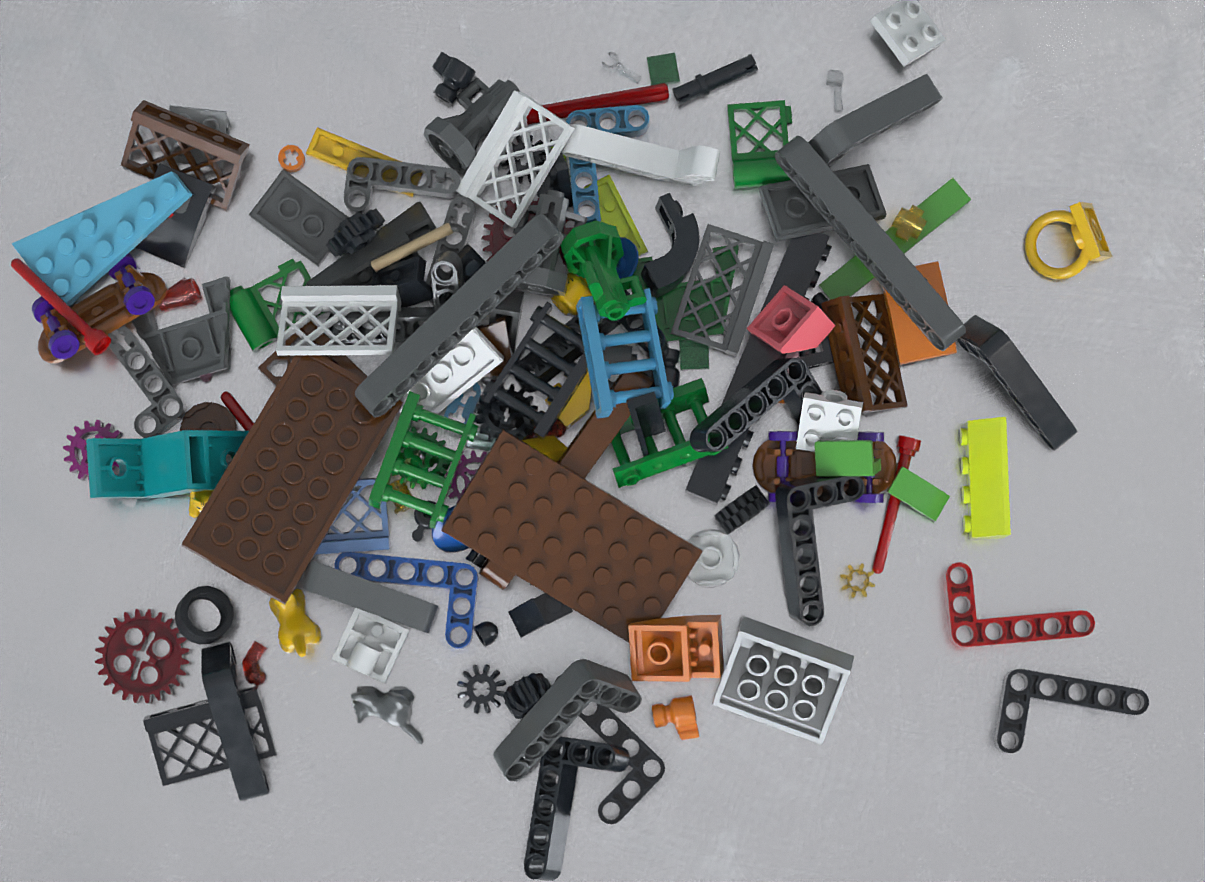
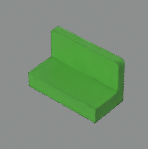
[814,440,881,476]

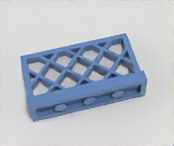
[315,478,391,555]

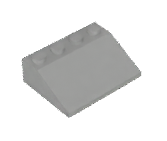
[712,616,854,745]

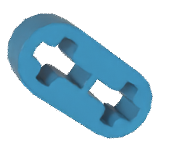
[444,382,481,424]

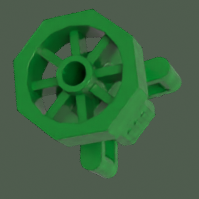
[560,220,647,320]

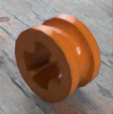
[278,145,305,173]

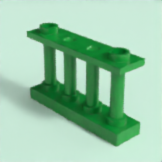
[611,378,729,488]
[368,391,479,529]

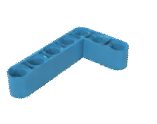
[566,105,650,224]

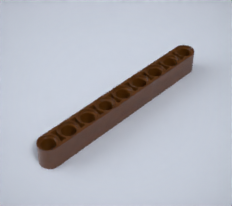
[479,371,654,590]

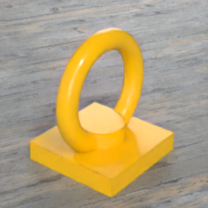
[1025,202,1113,280]

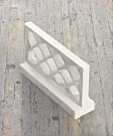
[456,90,575,228]
[276,285,402,355]

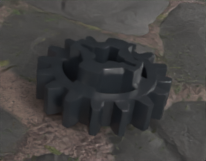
[326,208,385,257]
[475,384,538,442]

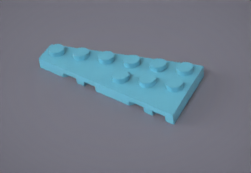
[12,171,193,306]

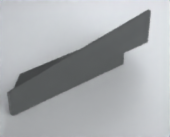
[306,201,436,286]

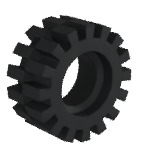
[714,485,770,535]

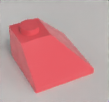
[746,285,835,354]

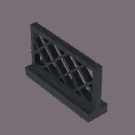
[143,685,277,786]

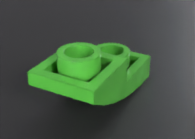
[887,466,950,522]

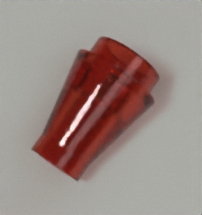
[158,277,201,311]

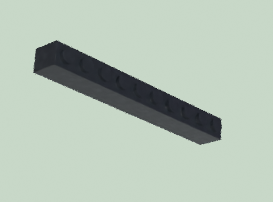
[685,232,832,506]

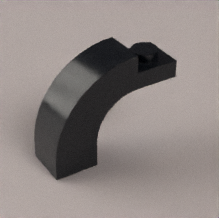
[641,193,700,298]

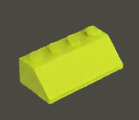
[960,417,1011,539]

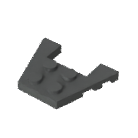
[132,276,231,385]

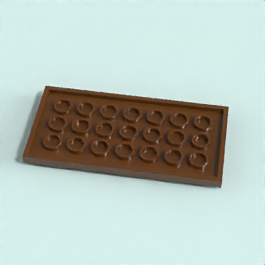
[182,355,404,605]
[441,429,703,642]

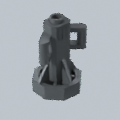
[424,77,520,175]
[513,190,587,296]

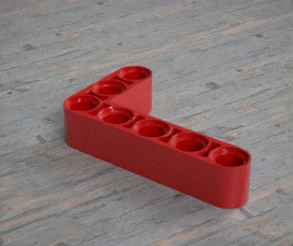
[943,562,1095,648]

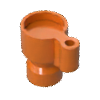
[652,695,699,740]

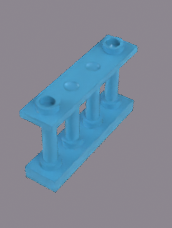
[576,288,674,418]

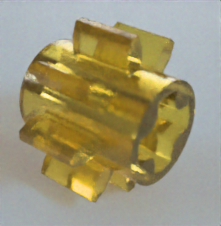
[891,204,927,242]
[839,563,875,599]

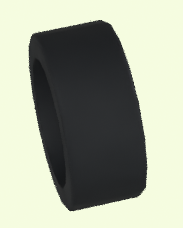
[175,586,234,645]

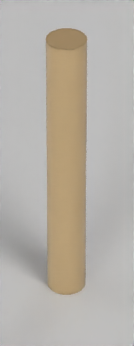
[371,223,454,272]

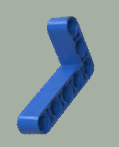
[334,552,479,649]

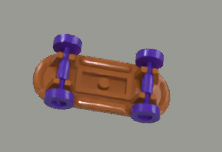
[32,253,167,364]
[752,431,897,503]

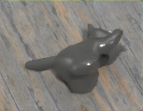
[351,686,423,744]

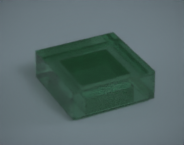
[647,53,680,85]
[679,340,709,371]

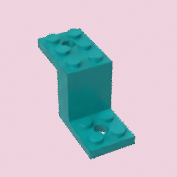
[86,430,249,498]

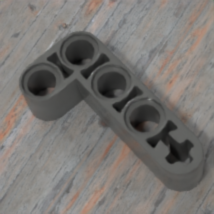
[344,157,461,214]
[426,195,476,307]
[108,325,187,438]

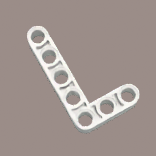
[562,124,721,186]

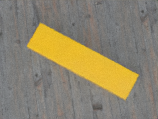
[306,127,423,198]

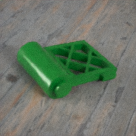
[727,100,792,189]
[230,258,327,352]

